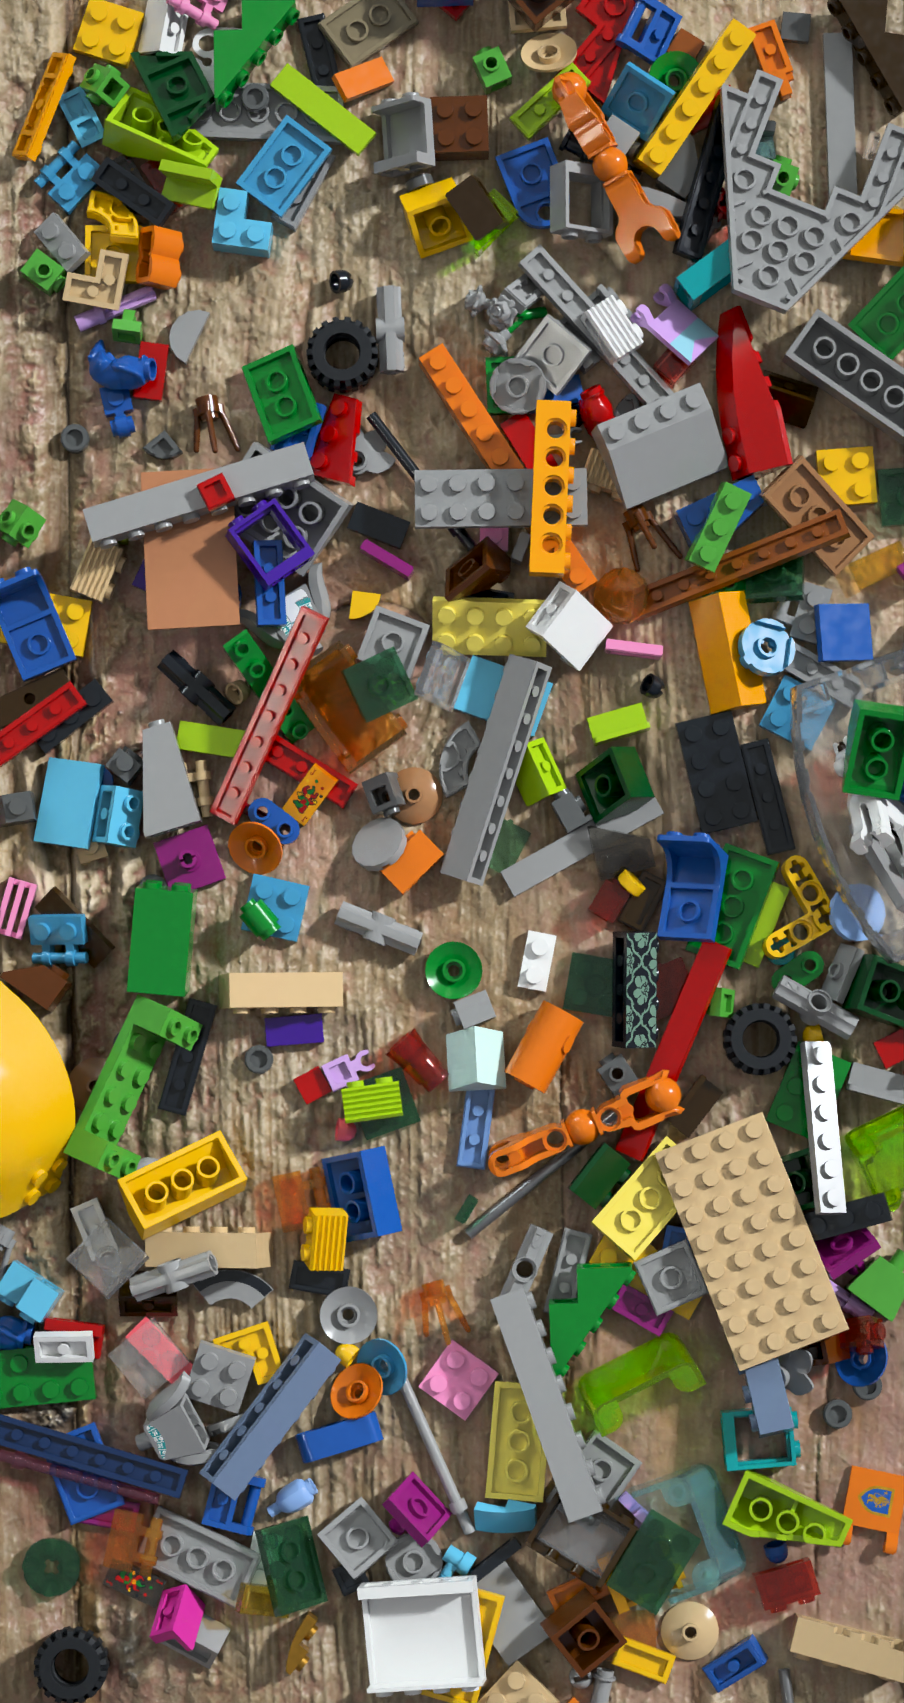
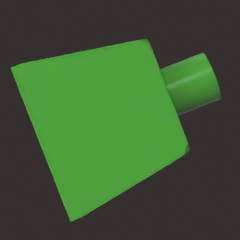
[844,1248,904,1322]

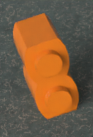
[136,225,184,290]

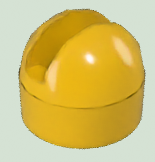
[802,1024,824,1041]
[335,1344,360,1368]

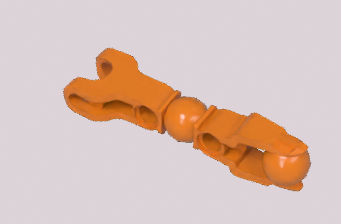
[552,72,681,265]
[488,1069,685,1177]

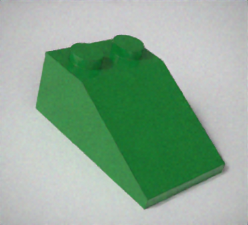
[842,699,904,800]

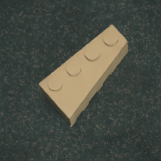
[219,972,343,1014]
[145,1226,273,1269]
[787,1613,904,1683]

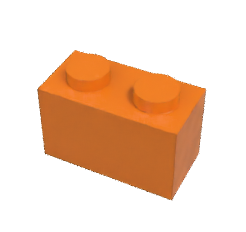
[379,830,444,895]

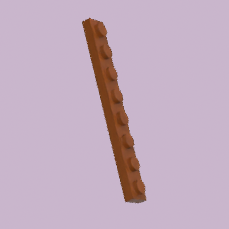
[626,508,851,622]

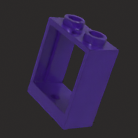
[225,498,315,592]

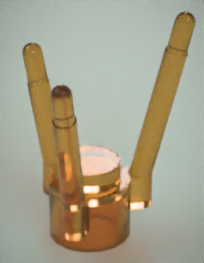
[419,1279,471,1345]

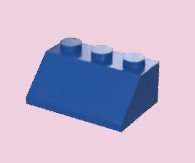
[321,1146,402,1242]

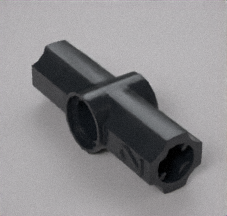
[157,650,237,726]

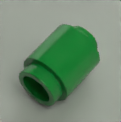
[240,898,281,941]

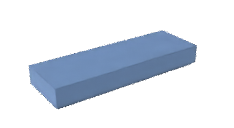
[456,1089,495,1170]

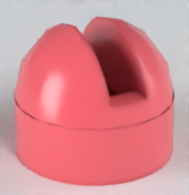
[335,1118,357,1142]

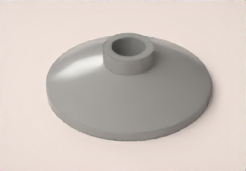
[320,1286,377,1344]

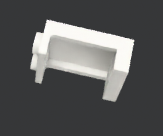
[525,581,613,671]

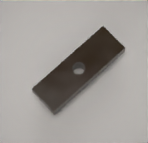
[0,668,69,730]
[34,886,115,968]

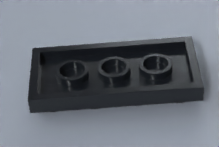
[675,710,758,834]

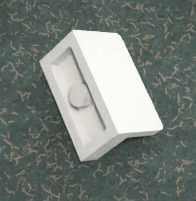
[138,0,188,55]

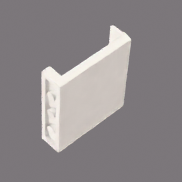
[357,1575,487,1697]

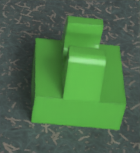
[112,309,143,345]
[706,987,735,1018]

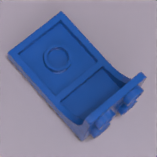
[0,567,77,682]
[657,831,729,943]

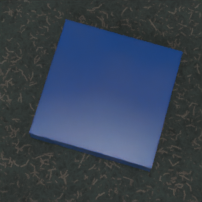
[814,603,873,662]

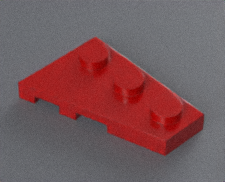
[310,393,362,487]

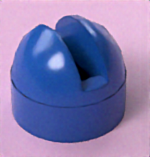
[763,1540,788,1564]

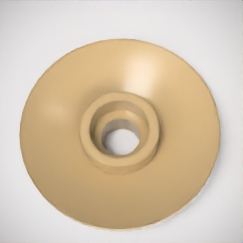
[521,32,577,73]
[661,1601,719,1660]

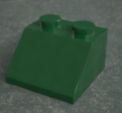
[575,747,655,825]
[567,1142,631,1210]

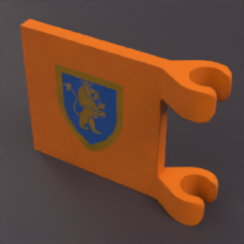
[843,1465,904,1555]

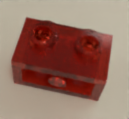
[752,1557,821,1613]

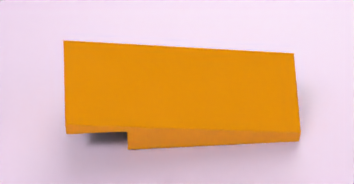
[688,591,767,715]

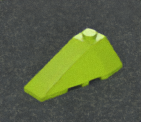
[722,1469,853,1547]

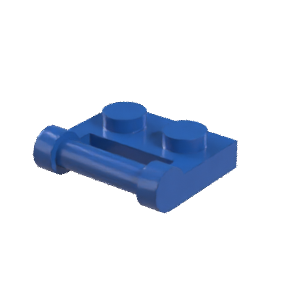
[614,0,682,65]
[201,1475,267,1536]

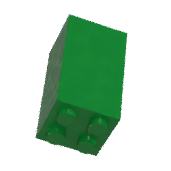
[127,880,198,997]

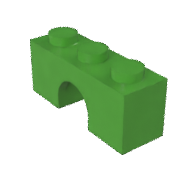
[684,482,752,573]

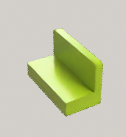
[158,159,223,210]
[586,702,651,746]
[515,737,567,806]

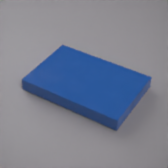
[46,1422,126,1525]

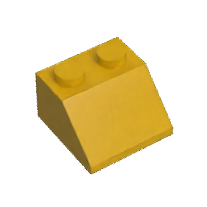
[399,177,474,259]

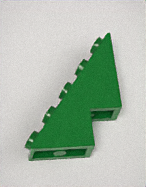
[214,0,300,112]
[223,629,315,744]
[549,1262,636,1378]

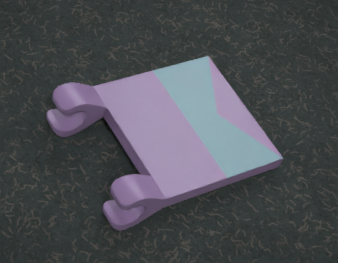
[630,284,719,366]

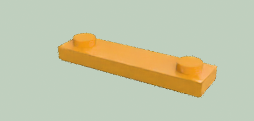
[12,52,76,162]

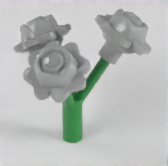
[464,285,547,357]

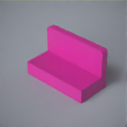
[149,1584,205,1651]

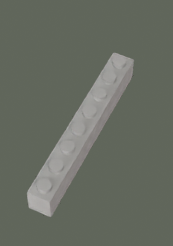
[83,442,315,549]
[440,654,552,886]
[490,1288,606,1523]

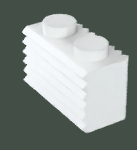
[580,295,644,365]

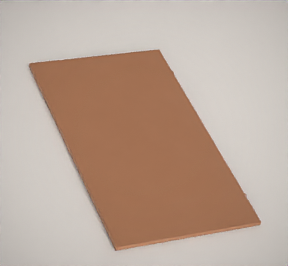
[140,468,240,630]

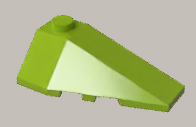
[102,87,219,168]

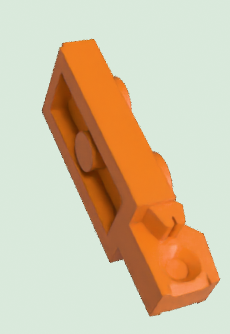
[748,19,794,101]

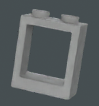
[550,160,613,244]

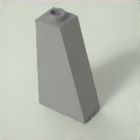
[142,719,202,839]

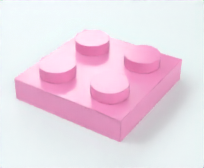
[418,1339,499,1421]

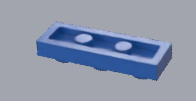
[252,540,287,627]

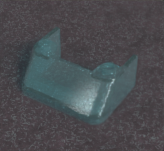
[629,1463,746,1605]

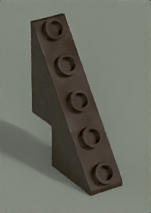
[827,0,904,117]

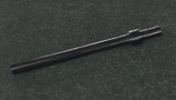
[366,412,477,551]

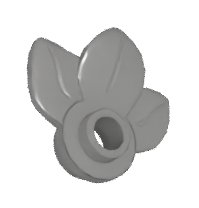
[353,428,396,475]
[778,1349,814,1395]

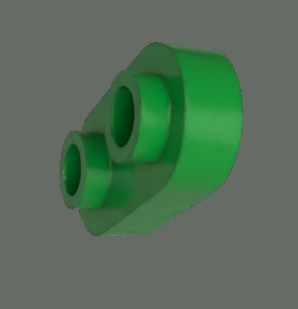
[771,951,824,990]

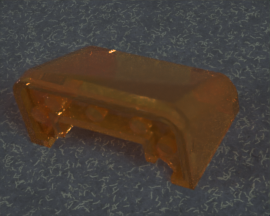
[294,640,408,778]

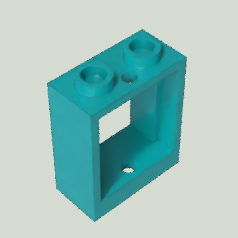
[673,240,731,311]
[720,1405,801,1471]

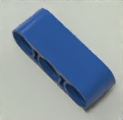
[295,1411,384,1463]

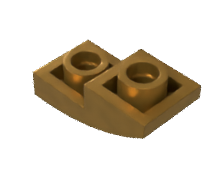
[286,1611,319,1675]

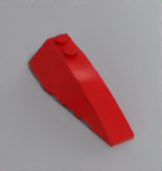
[716,306,793,481]

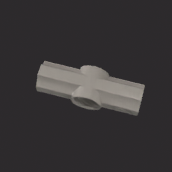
[376,285,405,375]
[334,901,423,956]
[772,975,859,1040]
[499,1224,553,1296]
[129,1250,218,1302]

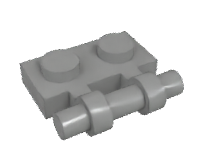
[771,576,833,645]

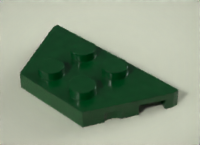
[130,51,215,143]

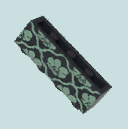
[612,931,659,1048]

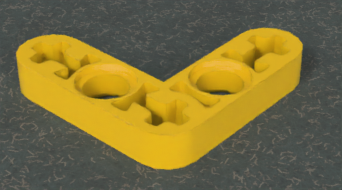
[762,855,833,960]

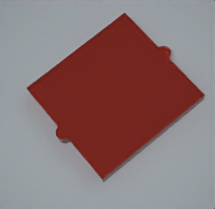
[656,957,689,1021]

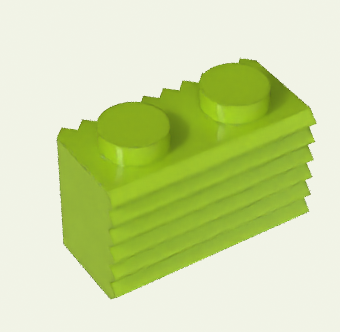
[341,1076,403,1124]

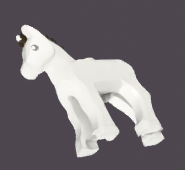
[833,736,904,880]

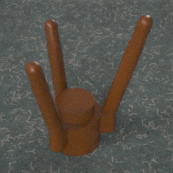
[193,395,241,453]
[622,504,683,572]

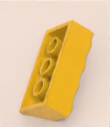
[117,1130,247,1240]

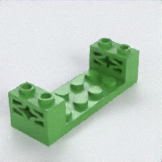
[63,994,203,1179]

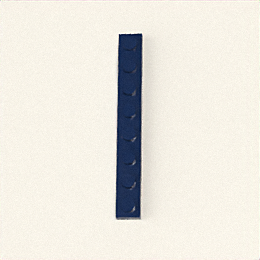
[0,1414,189,1499]

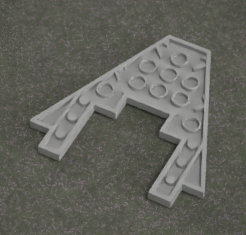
[720,69,904,315]

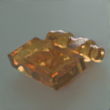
[272,1166,331,1233]
[102,1508,164,1577]

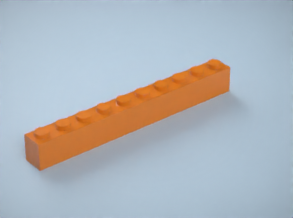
[418,343,598,595]

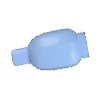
[267,1478,318,1518]

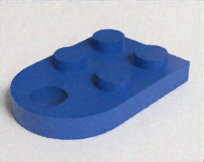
[495,137,570,229]

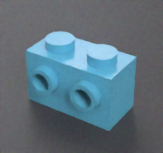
[92,785,143,848]

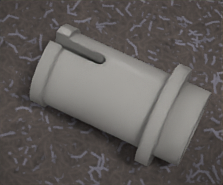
[590,1667,616,1703]

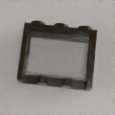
[526,1491,638,1592]

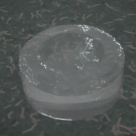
[862,131,881,161]

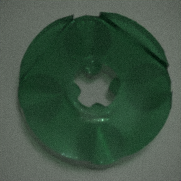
[22,1537,81,1597]

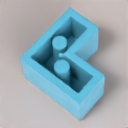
[212,187,273,258]
[0,1260,65,1324]

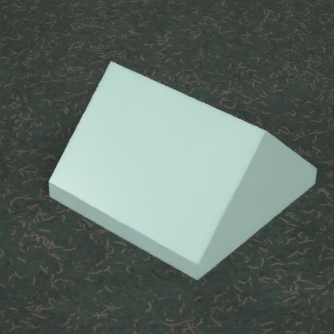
[446,1026,506,1092]

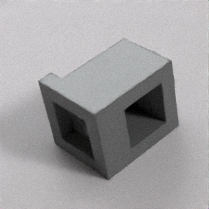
[105,746,143,786]
[361,772,406,818]
[550,788,593,834]
[597,1052,638,1097]

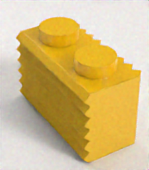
[300,1208,348,1271]

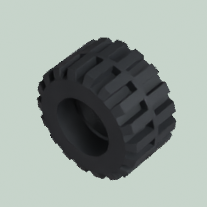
[306,317,378,393]
[723,1003,797,1075]
[34,1626,110,1703]

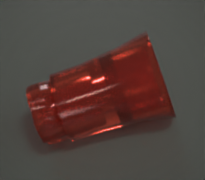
[385,1027,449,1093]

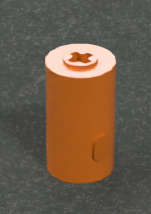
[504,1000,584,1094]

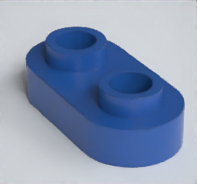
[248,798,300,845]

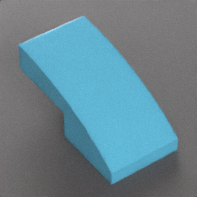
[59,87,104,148]
[474,1499,537,1533]

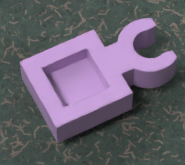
[321,1050,375,1093]
[618,1491,662,1536]

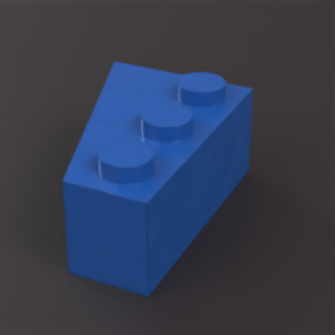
[674,475,765,549]

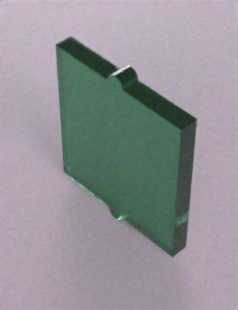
[488,819,531,874]

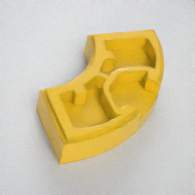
[86,190,139,245]

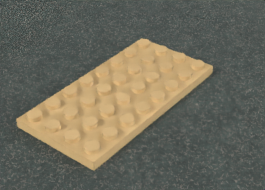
[654,1112,849,1372]

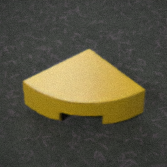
[349,591,381,620]

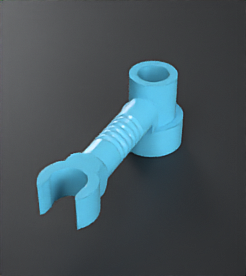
[438,1545,477,1577]

